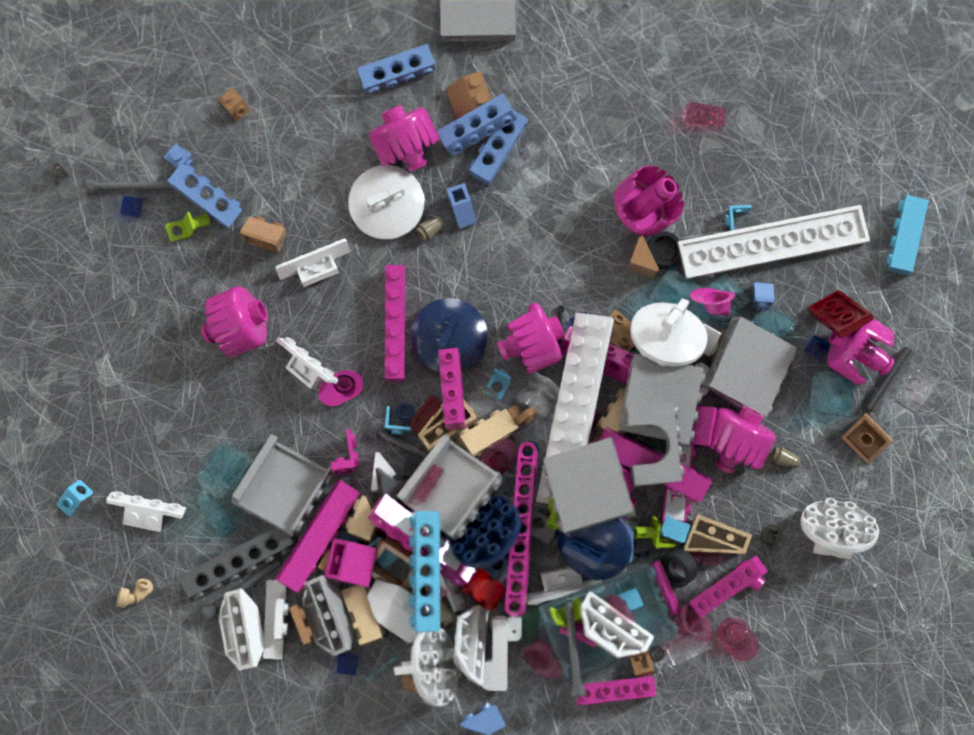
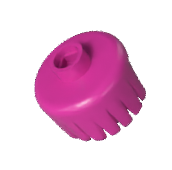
[368,105,439,172]
[614,165,685,237]
[201,286,268,358]
[497,302,565,374]
[827,319,894,385]
[709,406,776,474]

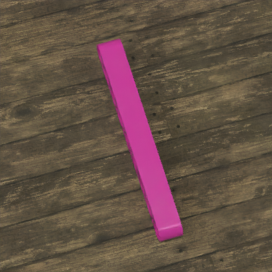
[505,442,538,618]

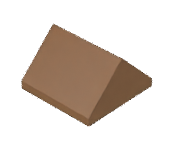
[628,236,659,279]
[841,413,894,464]

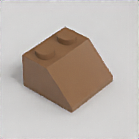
[446,71,492,119]
[240,216,287,254]

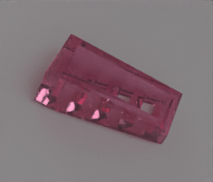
[685,102,726,127]

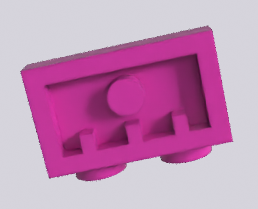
[689,406,717,446]
[331,429,360,475]

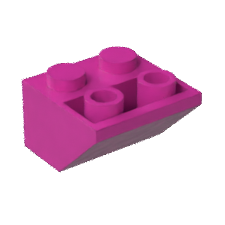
[324,539,378,587]

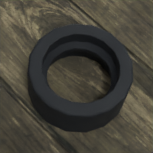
[647,231,681,269]
[660,548,698,588]

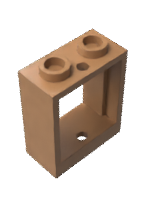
[371,535,424,591]

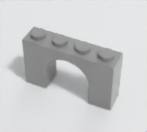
[624,402,684,486]

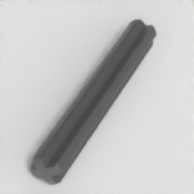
[865,346,914,413]

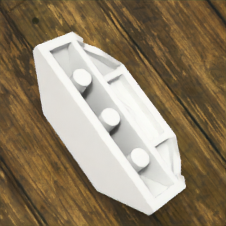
[366,580,429,643]
[218,589,265,670]
[581,591,654,658]
[453,605,488,686]

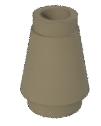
[415,216,444,242]
[770,446,800,468]
[440,597,458,628]

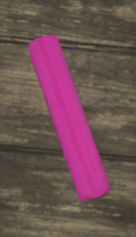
[650,560,681,616]

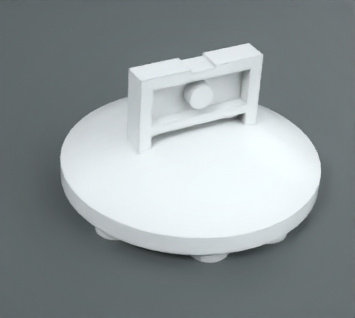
[349,165,424,240]
[630,298,707,366]
[800,498,879,560]
[394,628,461,707]

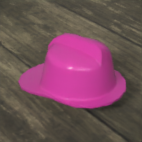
[690,288,735,316]
[318,370,363,406]

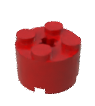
[461,568,507,613]

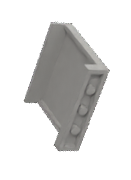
[440,0,516,42]
[702,317,797,417]
[618,354,705,446]
[231,434,333,536]
[397,434,502,540]
[542,437,635,537]

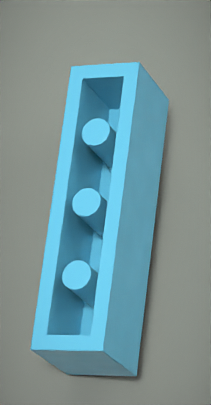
[885,195,929,276]

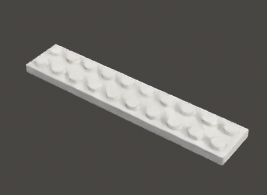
[677,205,870,280]
[536,313,614,504]

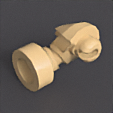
[116,579,153,608]

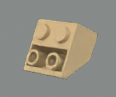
[346,495,378,544]

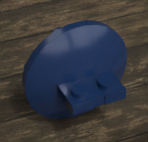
[411,298,487,373]
[451,496,521,569]
[557,518,632,580]

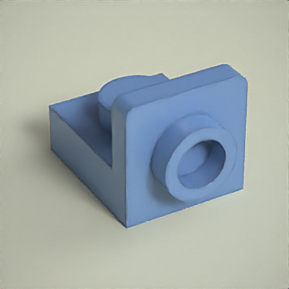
[164,143,193,169]

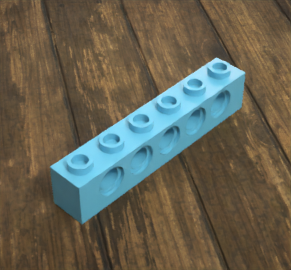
[409,511,440,632]

